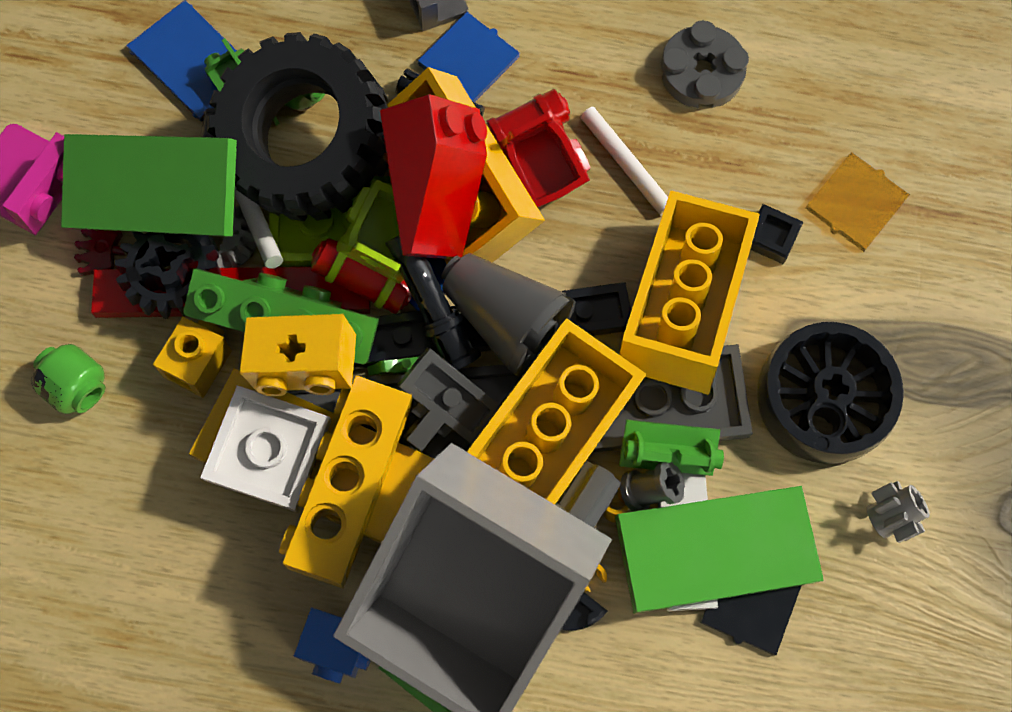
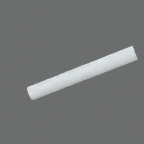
[580,107,668,216]
[235,186,283,268]

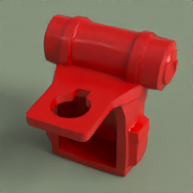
[486,89,591,208]

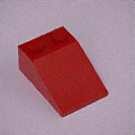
[380,94,487,259]

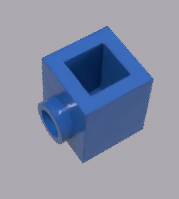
[293,607,371,684]

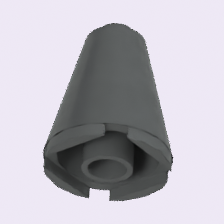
[441,253,576,377]

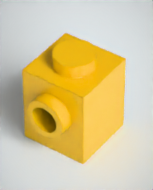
[153,316,232,398]

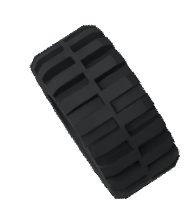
[207,32,389,221]

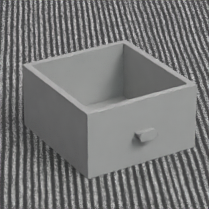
[333,443,612,712]

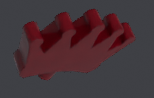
[74,229,126,276]

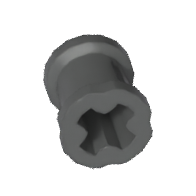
[620,461,685,512]

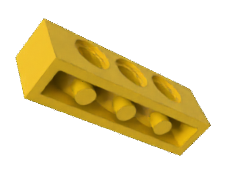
[279,375,412,589]

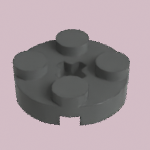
[661,20,749,108]

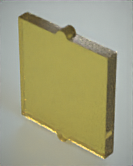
[805,152,910,252]

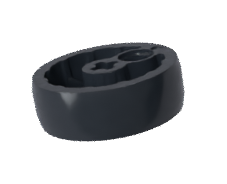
[757,322,904,464]

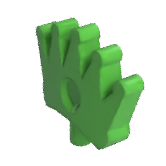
[367,356,420,376]

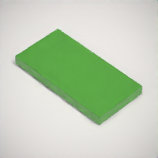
[61,134,237,237]
[615,486,824,614]

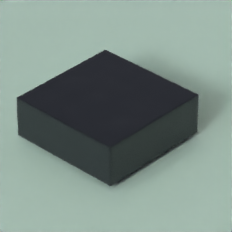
[750,204,803,264]

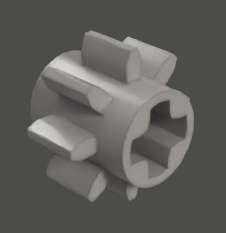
[867,481,929,543]

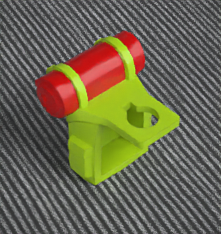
[311,179,412,314]

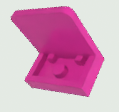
[0,123,64,236]

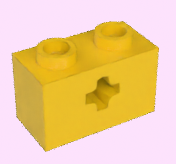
[240,314,356,396]

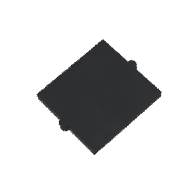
[700,585,802,656]

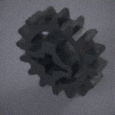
[115,231,221,319]

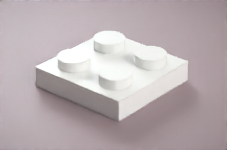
[200,385,331,512]

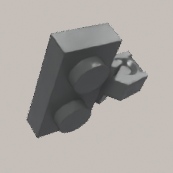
[397,347,501,451]

